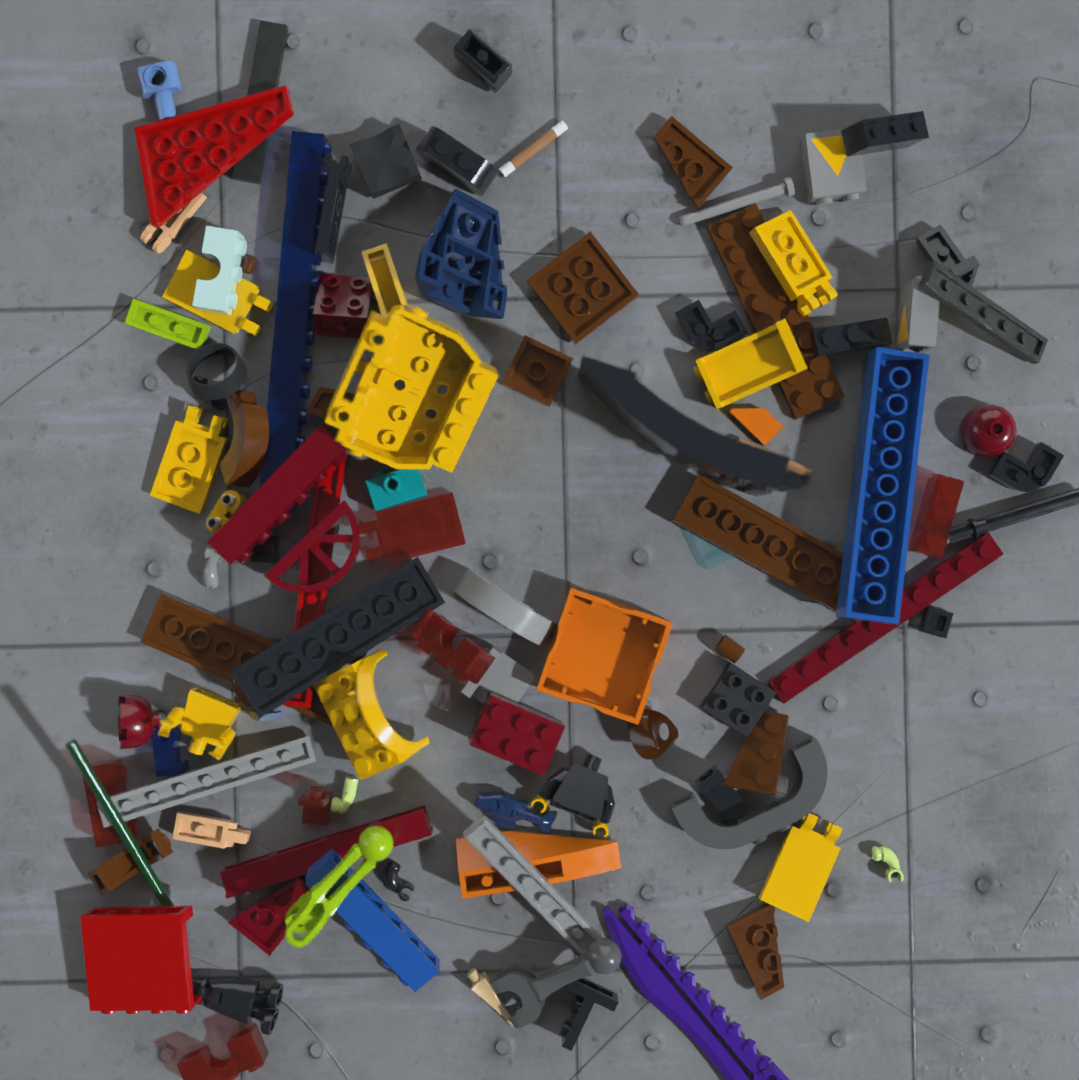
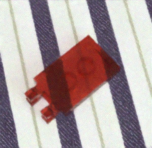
[359,492,466,564]

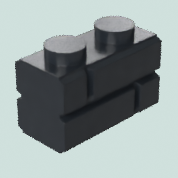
[453,28,512,93]

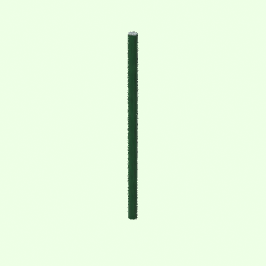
[65,739,174,906]

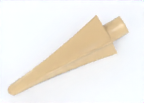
[467,968,515,1028]

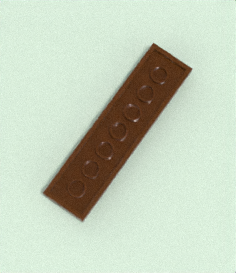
[707,204,845,420]
[672,473,861,623]
[140,593,340,726]

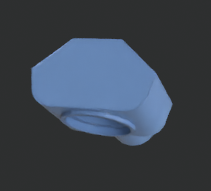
[136,61,182,121]

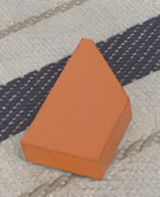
[729,408,783,446]

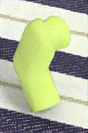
[331,776,358,814]

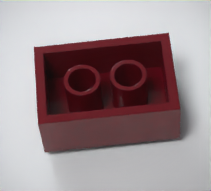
[468,691,565,776]

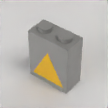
[800,129,867,207]
[895,275,940,354]

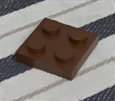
[502,335,573,407]

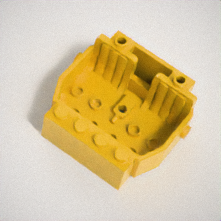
[325,305,499,473]

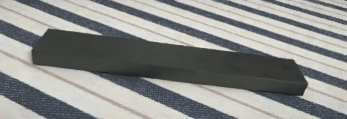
[232,20,288,185]
[918,261,1048,364]

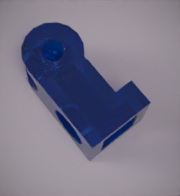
[152,726,190,777]

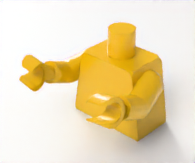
[158,687,243,760]

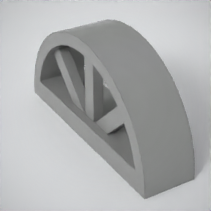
[454,568,557,646]

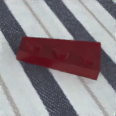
[228,876,310,956]

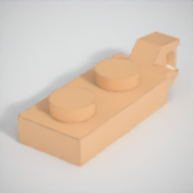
[172,811,251,849]

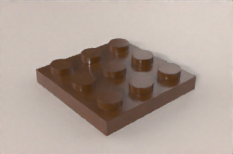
[527,231,639,345]

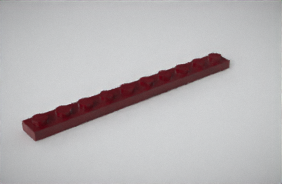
[768,532,1004,704]

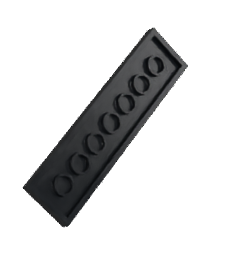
[230,557,445,719]

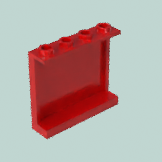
[80,905,202,1014]

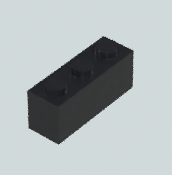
[841,111,929,157]

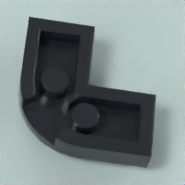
[675,300,748,351]
[988,442,1064,492]

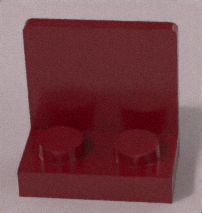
[313,274,373,338]

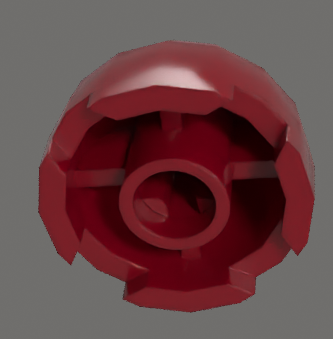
[959,404,1017,458]
[118,695,159,749]

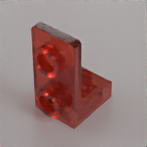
[297,786,333,826]

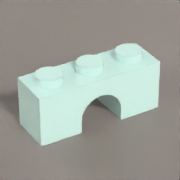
[192,226,247,316]

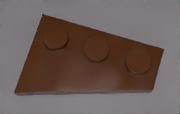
[654,116,733,210]
[725,903,784,1000]

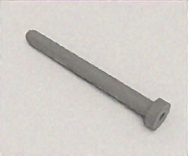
[679,177,795,226]

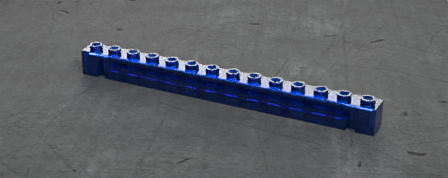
[260,131,332,510]

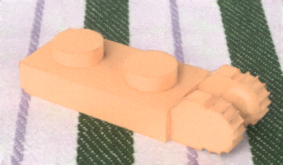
[140,193,207,253]

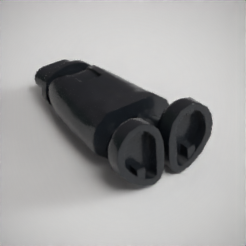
[192,976,284,1035]

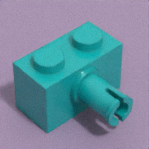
[366,469,429,512]

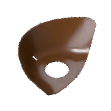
[627,708,679,760]

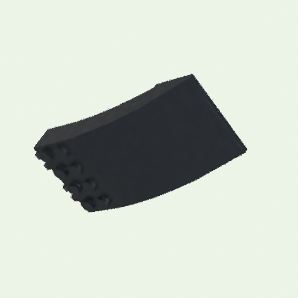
[578,356,803,497]

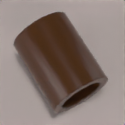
[715,634,745,663]

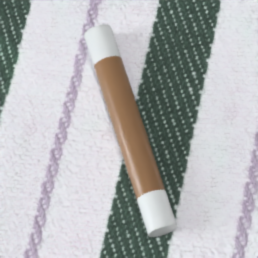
[499,120,568,178]

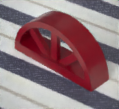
[264,500,361,593]

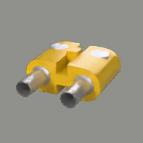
[206,490,247,533]

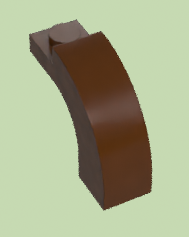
[219,390,269,488]
[87,828,173,896]

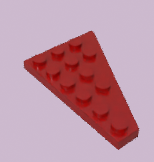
[134,85,294,228]

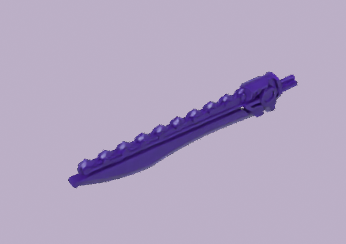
[603,904,790,1080]

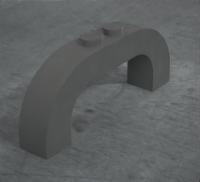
[669,736,827,849]

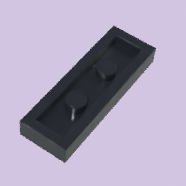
[809,318,892,357]

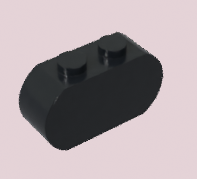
[416,126,498,196]

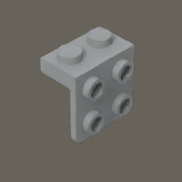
[461,645,534,703]

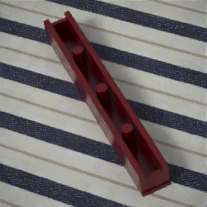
[220,805,434,899]

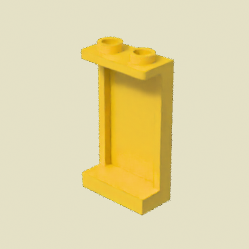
[693,319,807,409]

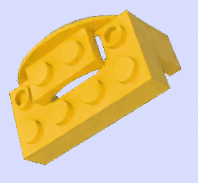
[313,648,429,780]

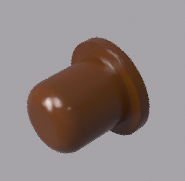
[241,254,260,274]

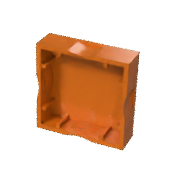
[536,587,673,725]

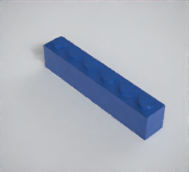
[305,848,440,992]

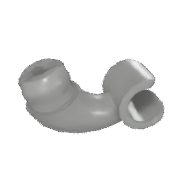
[202,546,223,589]

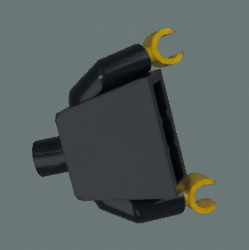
[531,754,615,838]

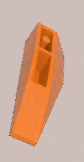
[456,830,621,899]

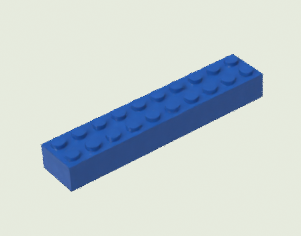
[836,347,930,624]

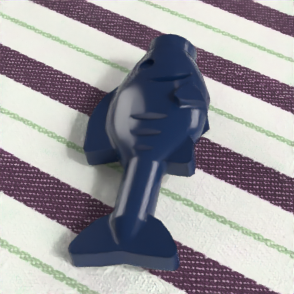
[474,791,557,834]

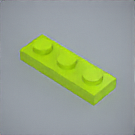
[124,298,211,350]

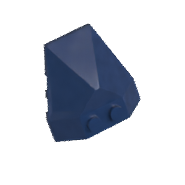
[415,189,507,319]

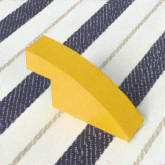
[361,243,409,317]

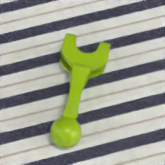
[285,826,393,948]

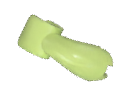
[871,845,904,883]

